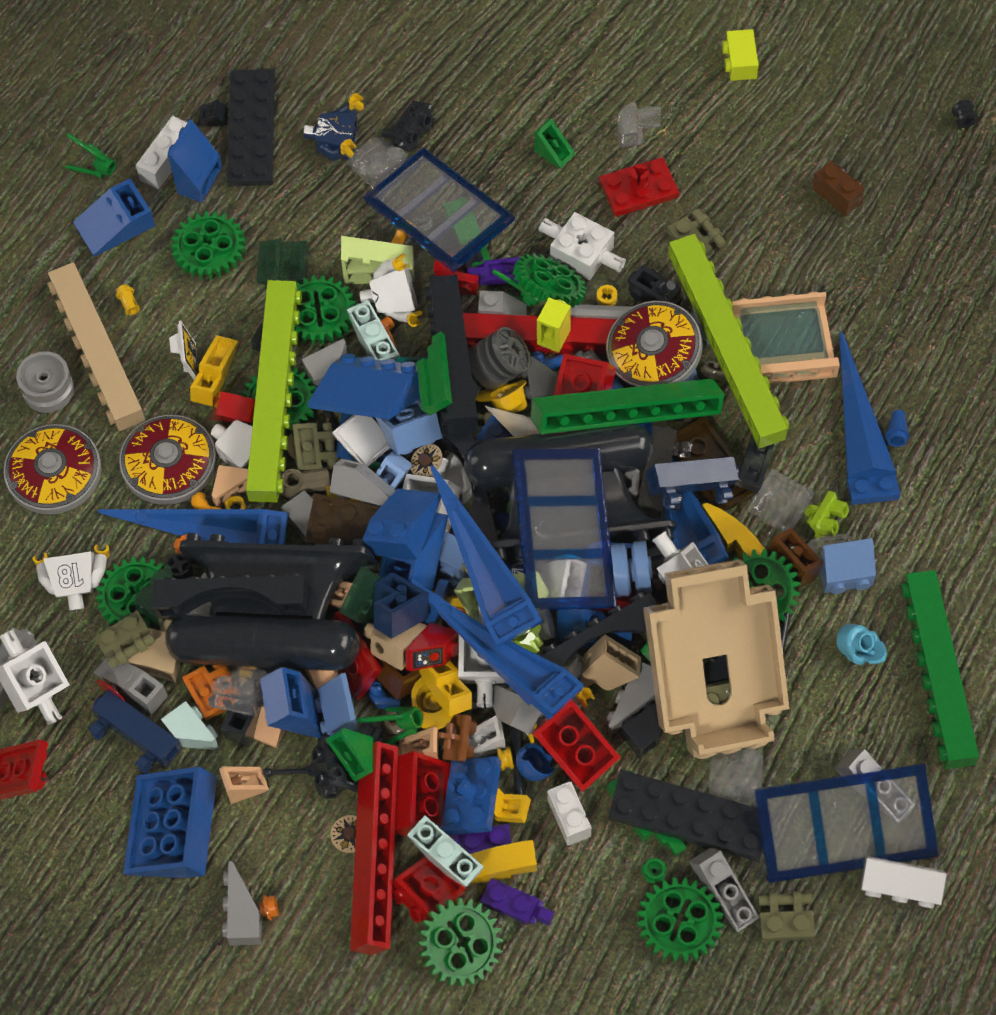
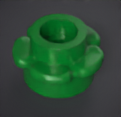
[641,858,667,884]

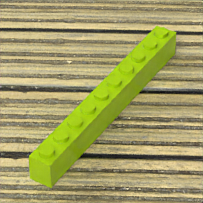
[668,234,789,449]
[246,280,302,502]

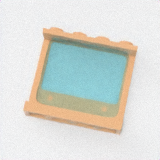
[732,291,840,384]

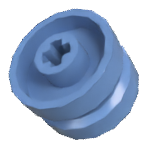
[611,541,653,599]

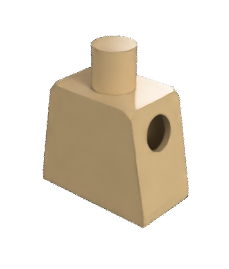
[128,620,181,683]
[364,623,428,670]
[580,635,641,690]

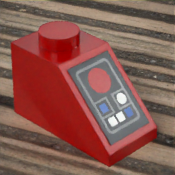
[406,623,459,671]

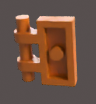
[182,665,241,721]

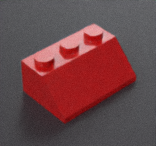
[532,700,621,792]
[395,751,451,838]

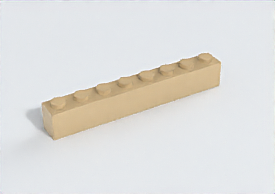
[47,262,145,431]

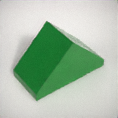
[534,118,575,168]
[325,728,373,781]

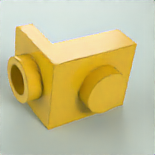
[493,788,531,823]

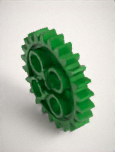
[170,211,246,280]
[513,253,587,308]
[294,275,356,346]
[241,367,318,435]
[734,549,802,622]
[95,556,171,628]
[637,877,723,964]
[416,898,503,986]

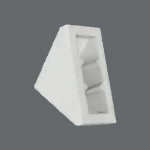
[468,716,505,758]

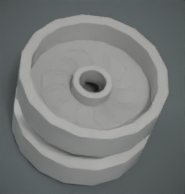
[16,351,74,413]

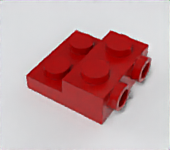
[392,856,467,923]

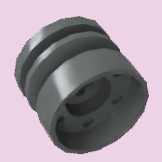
[468,327,531,390]

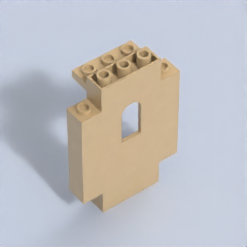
[643,559,789,759]

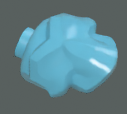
[836,623,887,665]

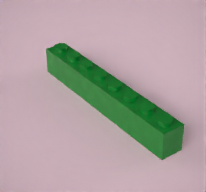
[530,379,725,434]
[900,570,979,770]

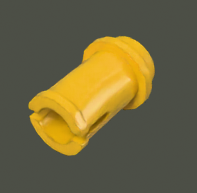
[116,284,140,315]

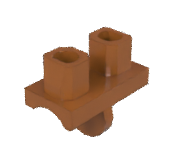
[437,714,477,762]

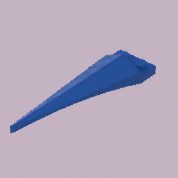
[839,332,900,505]
[645,422,729,565]
[431,465,543,647]
[98,509,289,545]
[410,579,584,720]

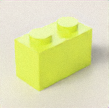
[722,29,759,81]
[537,298,571,353]

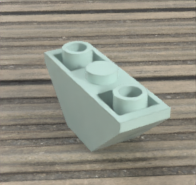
[347,300,399,360]
[407,816,484,887]

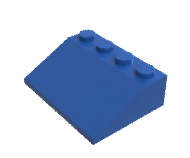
[307,354,420,420]
[123,767,217,878]

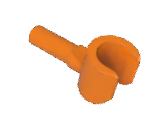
[380,316,397,348]

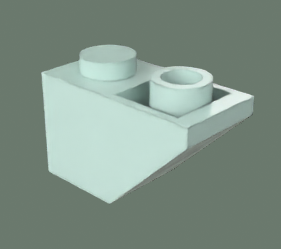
[161,701,218,750]

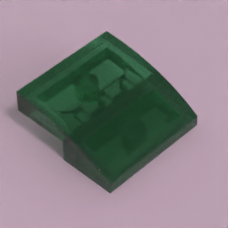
[256,239,309,285]
[339,566,381,628]

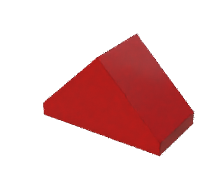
[211,391,255,423]

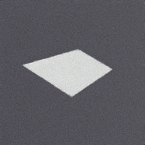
[485,406,540,436]

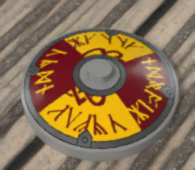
[606,301,703,387]
[119,415,217,505]
[4,424,101,514]

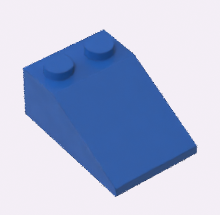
[362,489,441,560]

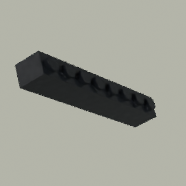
[425,275,478,435]

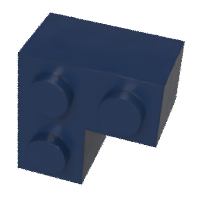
[374,572,429,639]

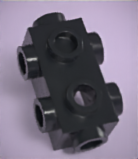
[381,100,435,152]
[628,265,682,306]
[312,736,358,799]

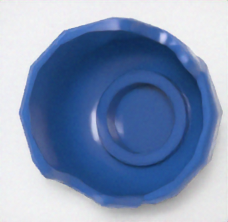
[516,743,555,781]

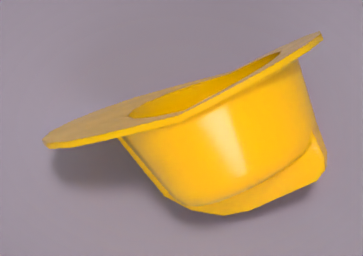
[475,380,527,413]
[411,677,454,730]

